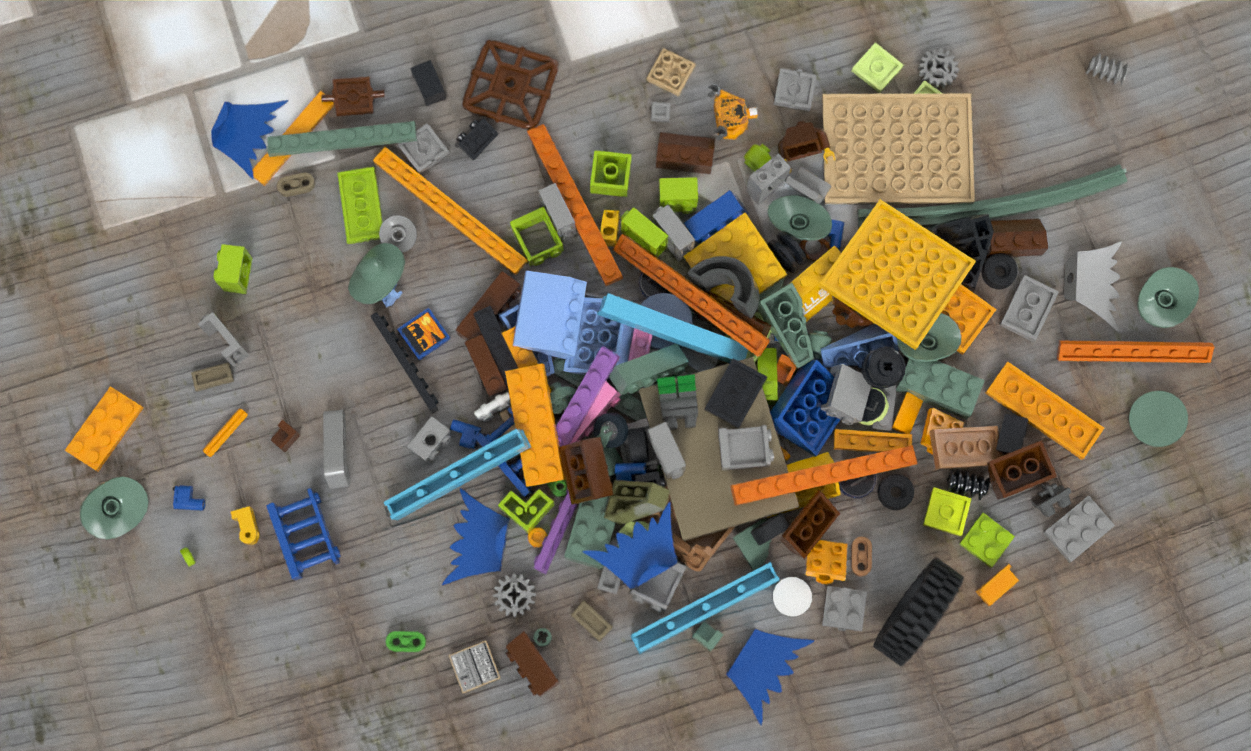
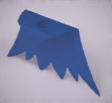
[211,100,289,179]
[442,488,510,585]
[583,502,678,589]
[726,629,815,726]

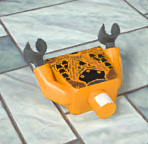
[708,84,758,141]

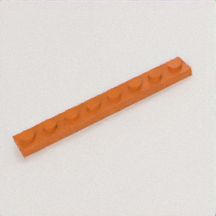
[1057,340,1214,363]

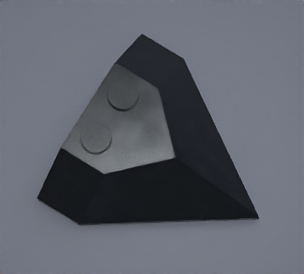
[927,214,994,293]

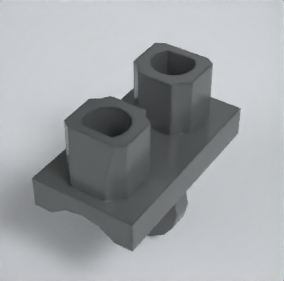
[1032,482,1072,517]

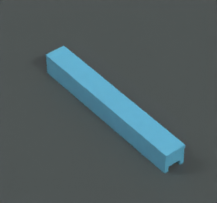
[597,293,748,363]
[384,429,531,521]
[631,562,780,654]

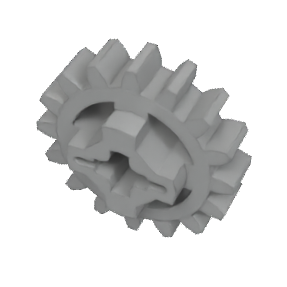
[918,49,959,89]
[493,573,536,617]

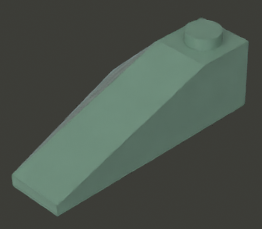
[757,283,814,369]

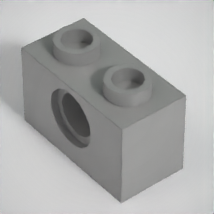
[407,416,452,464]

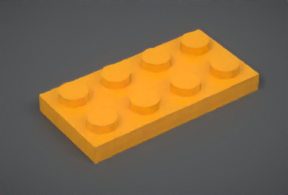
[65,386,143,472]

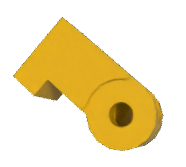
[600,210,620,247]
[230,506,260,545]

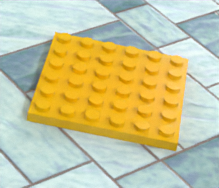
[819,199,976,350]

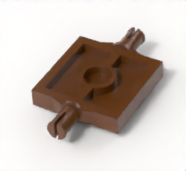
[321,76,385,117]

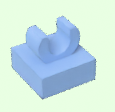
[382,284,402,308]

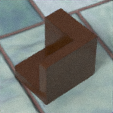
[271,420,301,452]

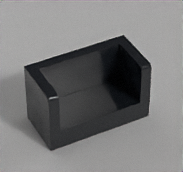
[410,60,446,106]

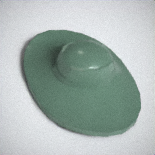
[767,195,832,241]
[348,243,405,304]
[1137,267,1199,328]
[897,313,962,362]
[80,477,149,539]

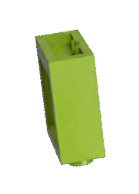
[510,206,564,266]
[621,207,668,258]

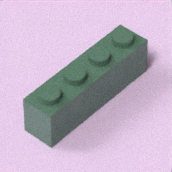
[609,344,689,395]

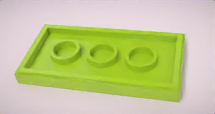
[337,167,383,244]

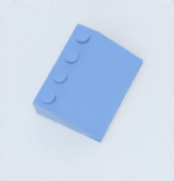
[513,271,587,359]
[563,297,634,380]

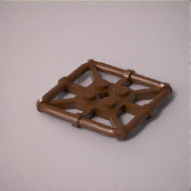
[462,39,559,129]

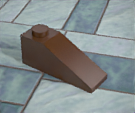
[464,334,507,397]

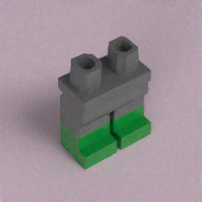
[657,374,698,430]

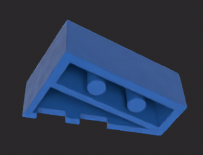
[684,190,749,243]

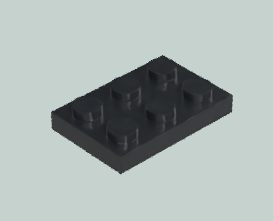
[704,358,767,429]

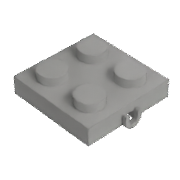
[774,68,817,111]
[397,123,450,174]
[822,586,867,632]

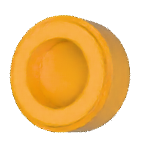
[528,528,547,548]

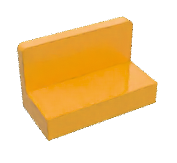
[975,564,1019,606]

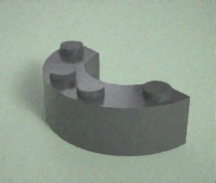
[688,256,760,318]

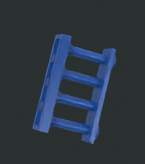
[475,407,534,498]
[266,488,341,581]

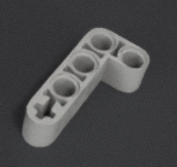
[323,410,350,489]

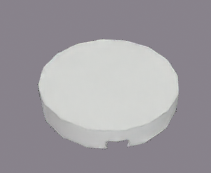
[773,577,812,617]

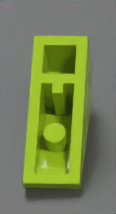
[757,348,778,405]

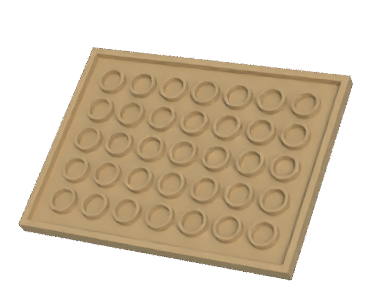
[822,93,975,204]

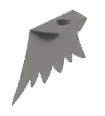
[1064,241,1122,332]

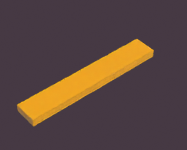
[252,91,334,186]

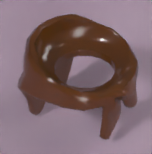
[799,238,830,261]

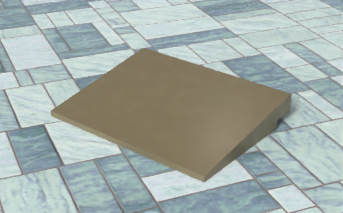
[639,357,799,541]

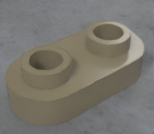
[277,173,315,197]

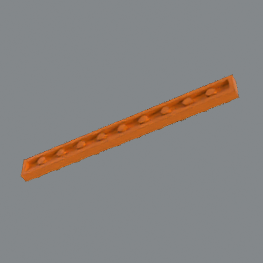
[527,124,623,286]
[613,234,770,356]
[730,445,917,505]

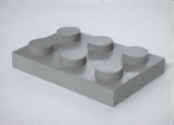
[1000,275,1059,342]
[1043,495,1115,563]

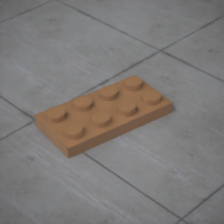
[929,426,1002,469]

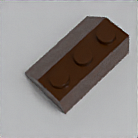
[656,132,715,174]
[986,219,1048,258]
[559,437,613,505]
[987,440,1057,500]
[780,490,840,559]
[505,631,560,697]

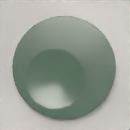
[1129,391,1188,447]

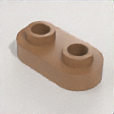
[851,537,872,577]

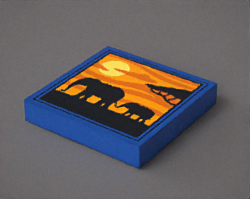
[397,308,450,361]

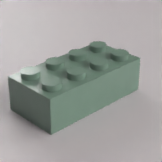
[896,358,985,420]
[564,496,616,570]

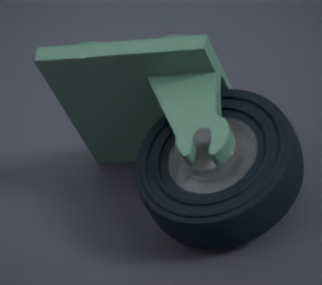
[594,413,628,476]

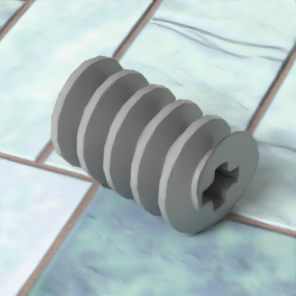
[1086,53,1129,86]

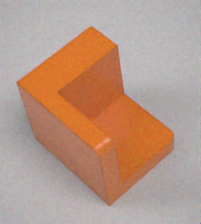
[777,354,796,387]

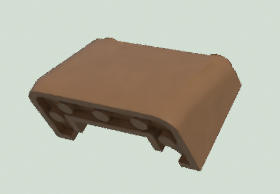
[640,486,735,572]

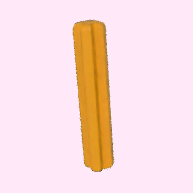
[203,408,248,457]

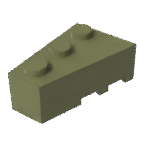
[604,480,670,525]

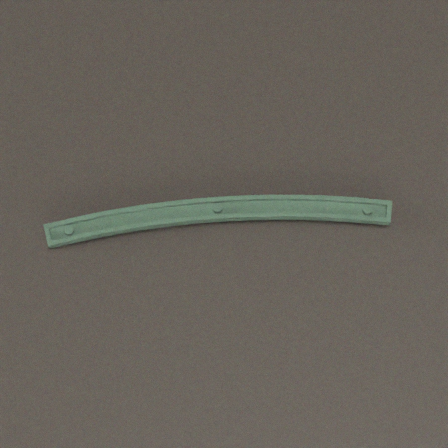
[857,165,1128,229]

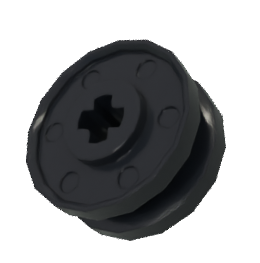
[767,232,807,273]
[861,347,906,389]

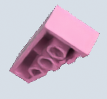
[570,381,621,444]

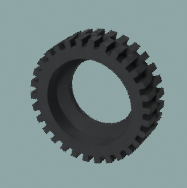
[873,557,964,666]

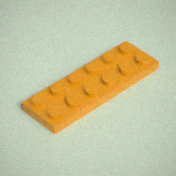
[985,361,1104,460]
[505,364,566,487]

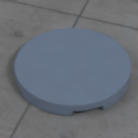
[641,293,692,350]

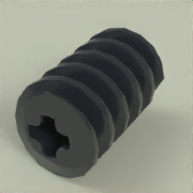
[947,468,991,500]

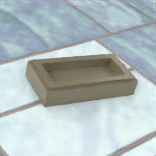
[191,362,234,392]
[571,601,613,642]

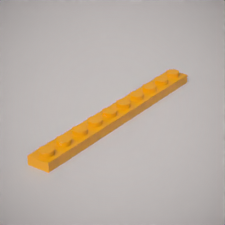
[373,147,528,275]

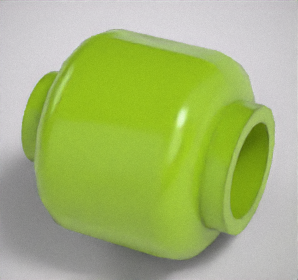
[744,144,771,172]

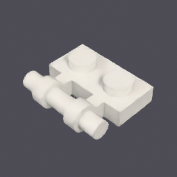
[474,392,511,423]

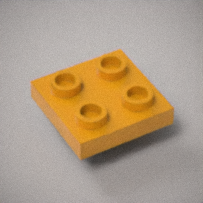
[920,408,964,454]
[805,540,847,584]

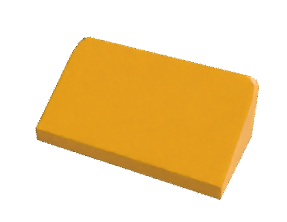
[892,392,923,434]

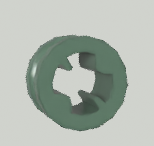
[534,628,552,647]

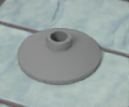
[379,215,417,253]

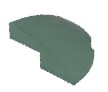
[733,518,771,571]

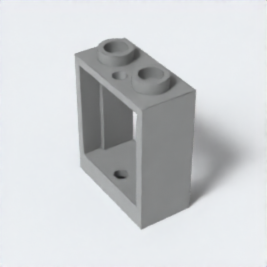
[746,154,791,205]
[538,183,576,241]
[652,205,695,262]
[648,422,686,480]

